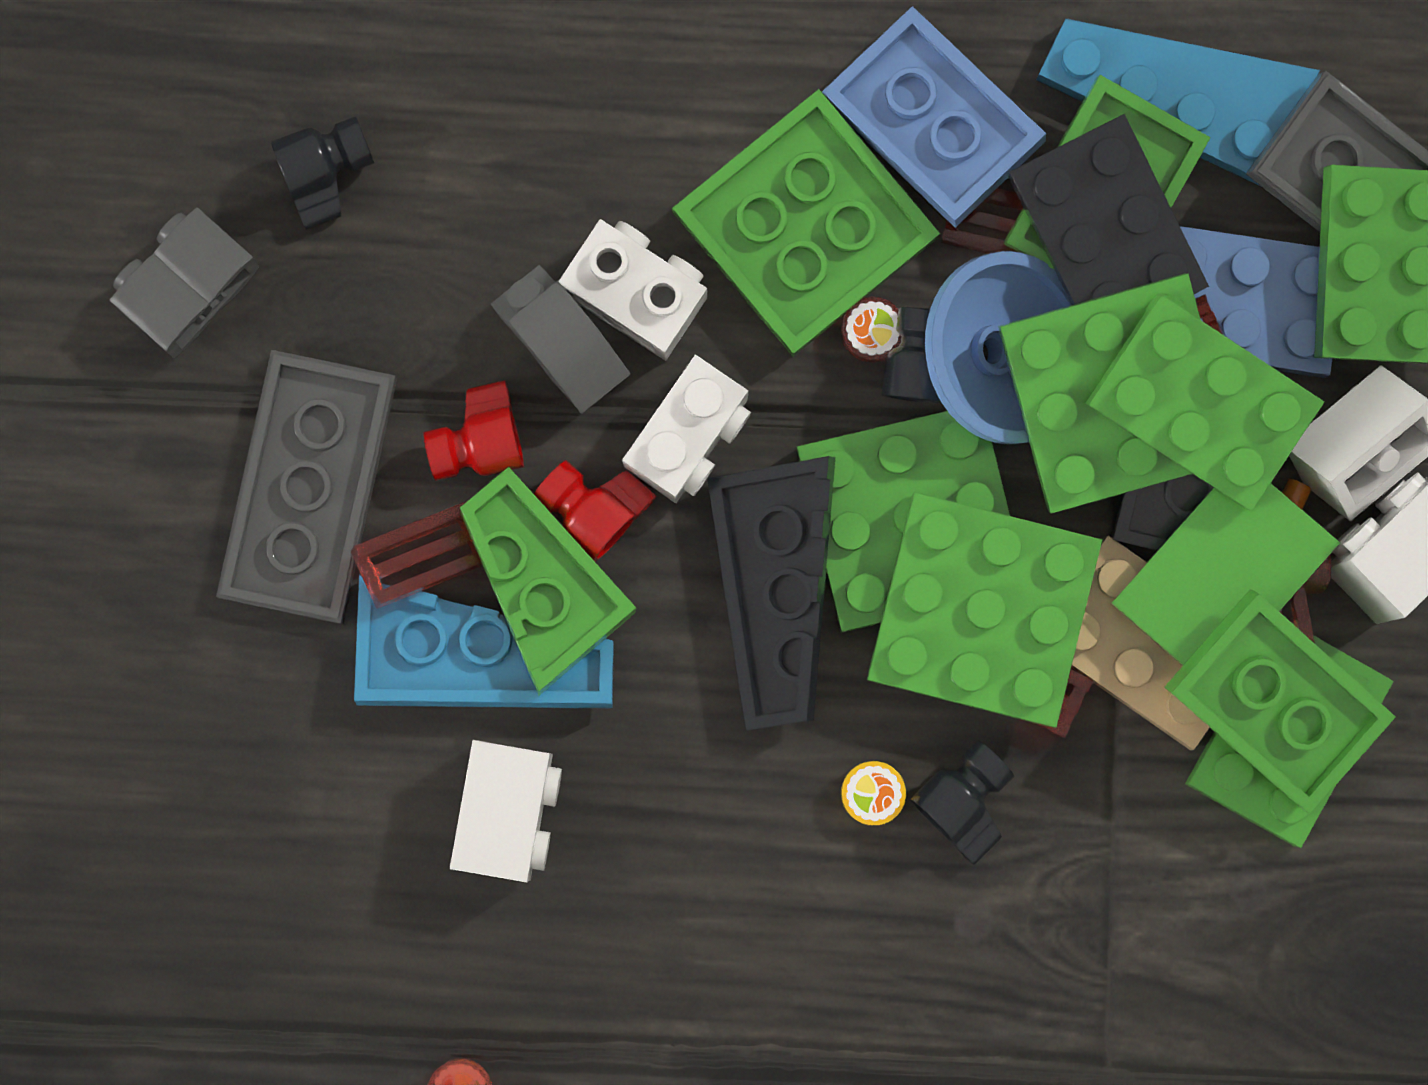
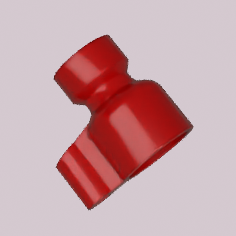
[424,380,524,481]
[534,460,657,562]

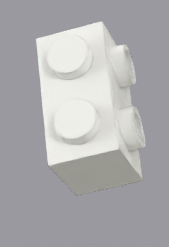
[559,219,707,361]
[622,355,751,503]
[1289,365,1428,521]
[450,740,562,882]

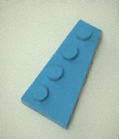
[1036,19,1320,186]
[354,575,614,708]

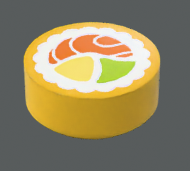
[841,761,906,825]

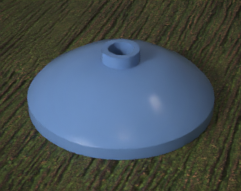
[925,251,1071,444]

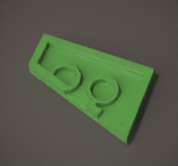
[460,467,636,696]

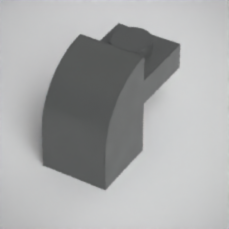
[491,265,630,414]

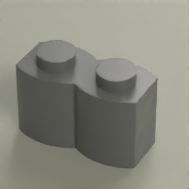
[110,207,260,359]

